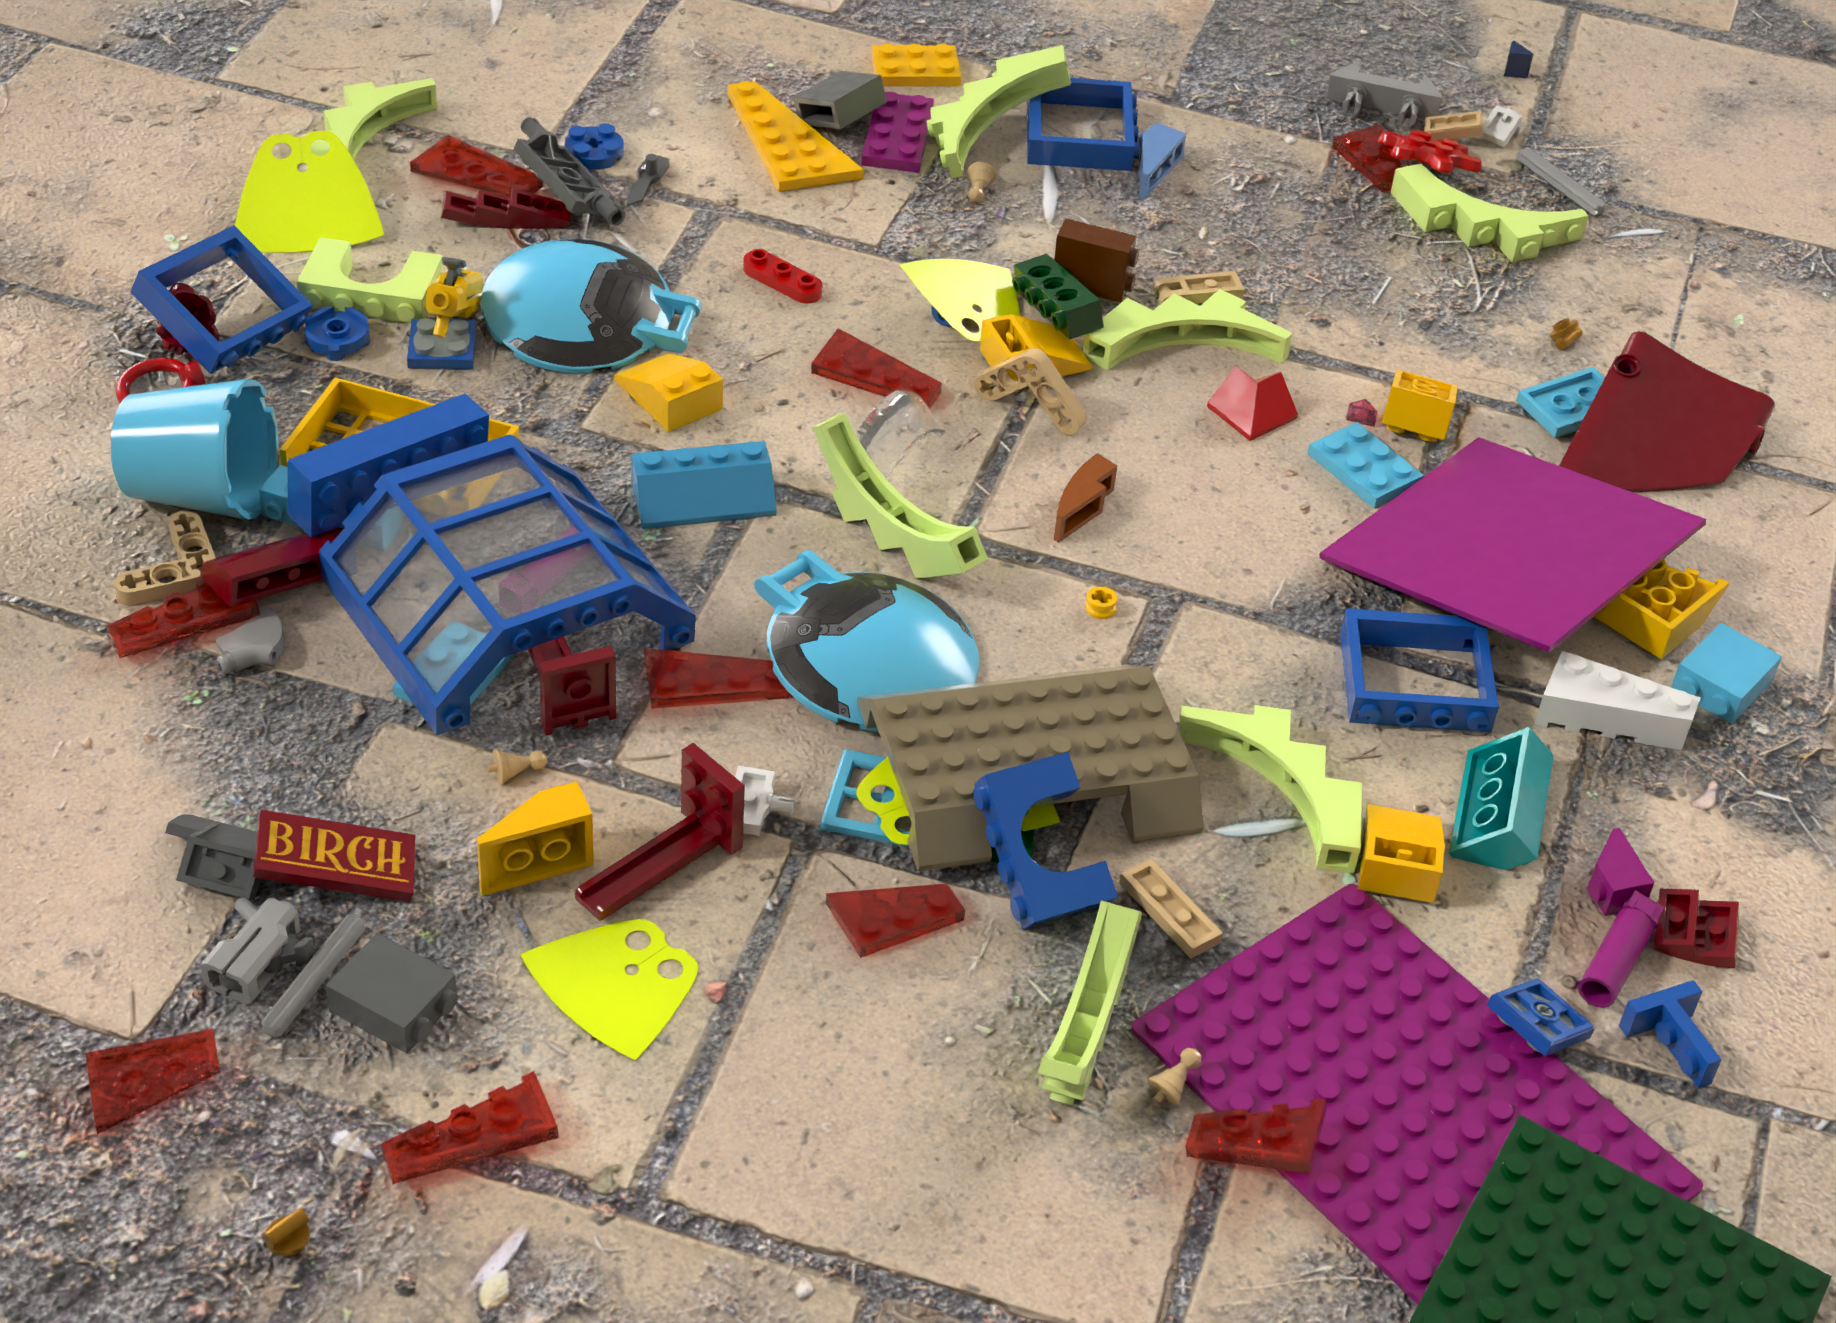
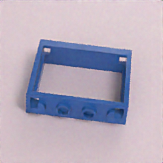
[1027,78,1140,171]
[130,225,313,374]
[1340,608,1499,732]

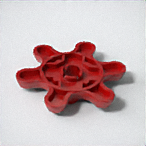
[1378,130,1482,173]

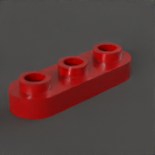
[743,249,823,304]

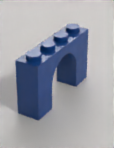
[973,752,1118,930]

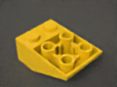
[980,314,1092,381]
[1358,804,1445,903]

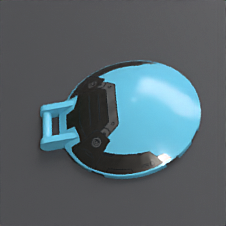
[481,239,702,374]
[754,550,979,732]

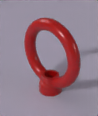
[116,358,205,403]

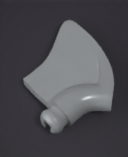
[215,606,284,674]

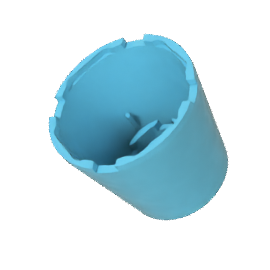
[111,379,279,519]

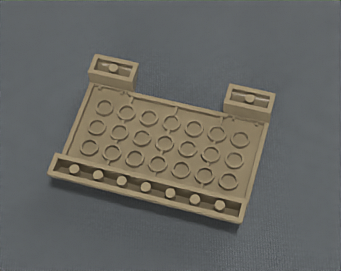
[857,665,1204,871]

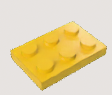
[871,44,961,86]

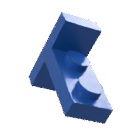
[1619,980,1722,1089]

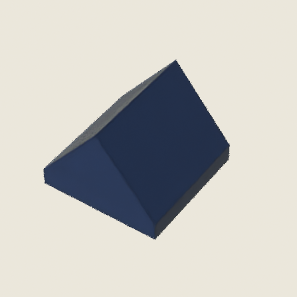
[1504,41,1533,78]

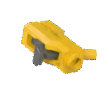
[425,257,483,338]

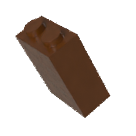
[1054,218,1139,303]

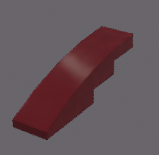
[441,188,570,229]

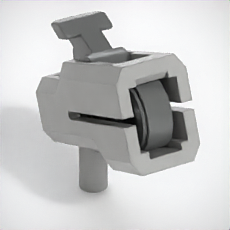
[200,897,315,1004]

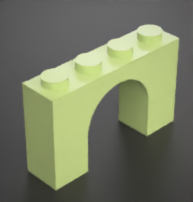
[297,237,444,324]

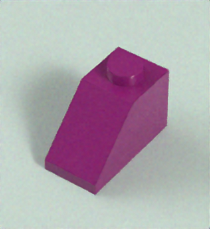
[1588,828,1655,916]

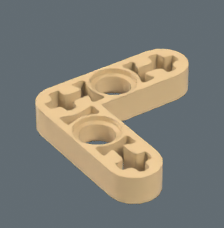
[975,348,1087,435]
[114,510,216,606]

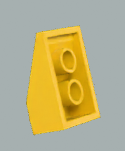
[614,353,723,432]
[1381,369,1458,442]
[477,781,594,896]

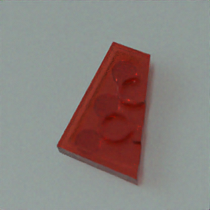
[1332,124,1403,192]
[826,883,965,958]
[85,1029,221,1135]
[1185,1099,1327,1173]

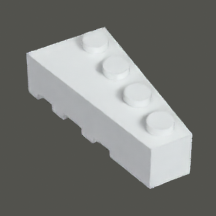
[1534,651,1700,750]

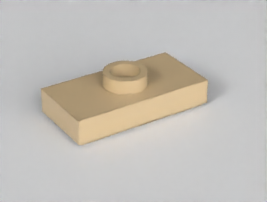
[1425,111,1483,140]

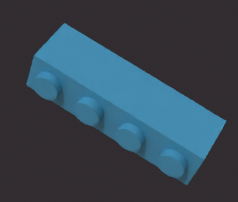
[631,441,777,529]

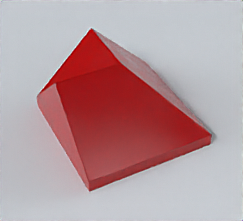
[1207,366,1298,441]

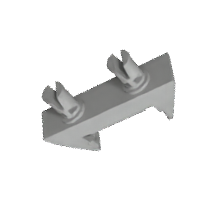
[1326,61,1442,127]

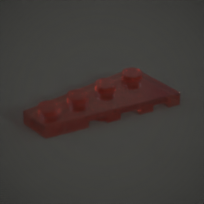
[410,135,543,197]
[811,328,942,411]
[106,579,260,658]
[644,648,794,709]
[381,1071,559,1184]

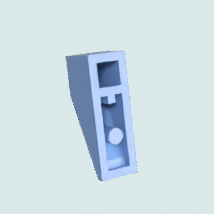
[1139,122,1187,199]

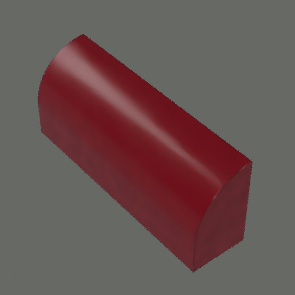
[200,527,343,607]

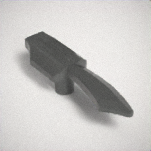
[626,154,670,206]

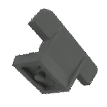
[165,814,260,901]

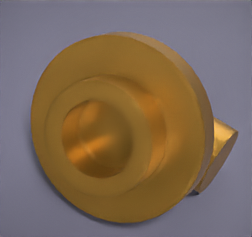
[1549,317,1583,350]
[263,1207,310,1256]

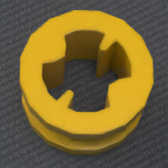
[1085,587,1117,619]

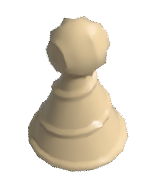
[968,162,997,203]
[487,748,548,785]
[1147,1048,1202,1106]

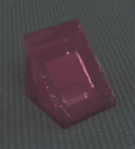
[1346,399,1378,427]

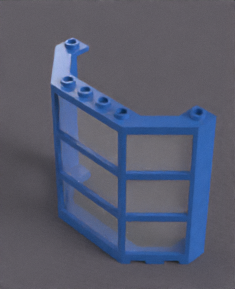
[319,434,696,736]

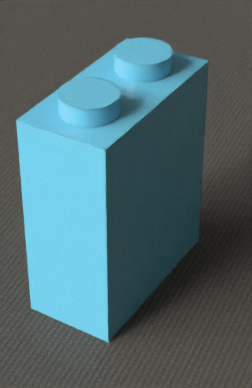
[1671,622,1782,724]

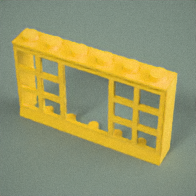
[280,378,520,526]

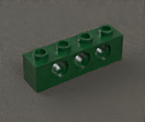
[1012,253,1104,340]

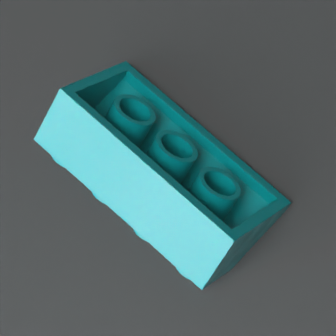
[1449,727,1554,870]

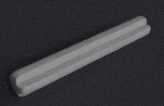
[1517,147,1606,217]
[261,914,365,1038]

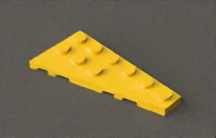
[727,81,864,192]

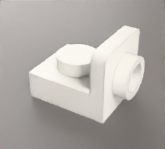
[1479,105,1522,148]

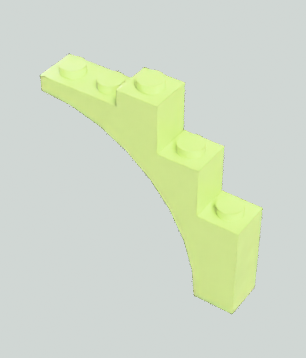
[927,45,1071,179]
[303,78,437,160]
[1391,164,1588,262]
[1083,289,1293,370]
[812,413,988,579]
[1178,705,1362,873]
[1038,901,1142,1105]

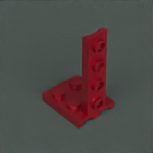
[527,636,617,736]
[575,743,745,921]

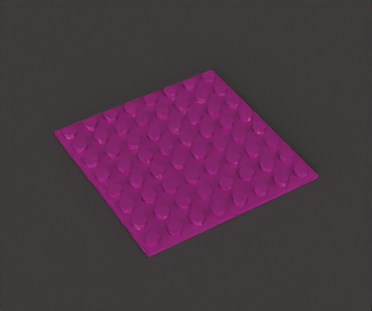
[1319,437,1706,652]

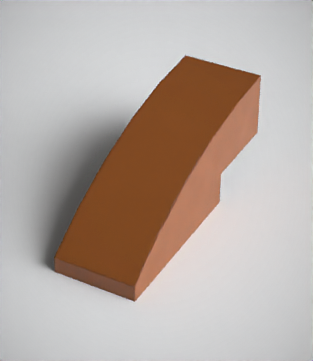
[1054,453,1117,543]

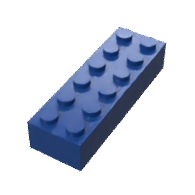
[288,394,489,538]

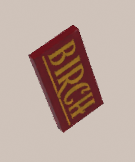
[253,809,416,902]

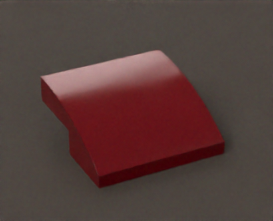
[1654,888,1739,968]

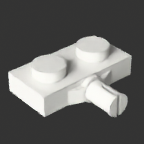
[735,765,795,836]

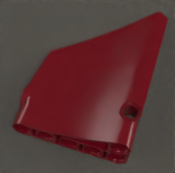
[1559,331,1775,492]

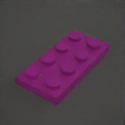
[861,91,934,173]

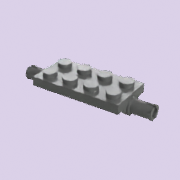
[514,117,625,226]

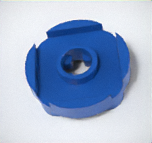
[564,123,624,170]
[304,307,370,361]

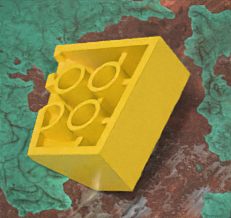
[1593,559,1730,660]

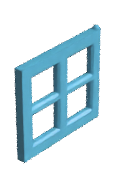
[819,749,910,847]

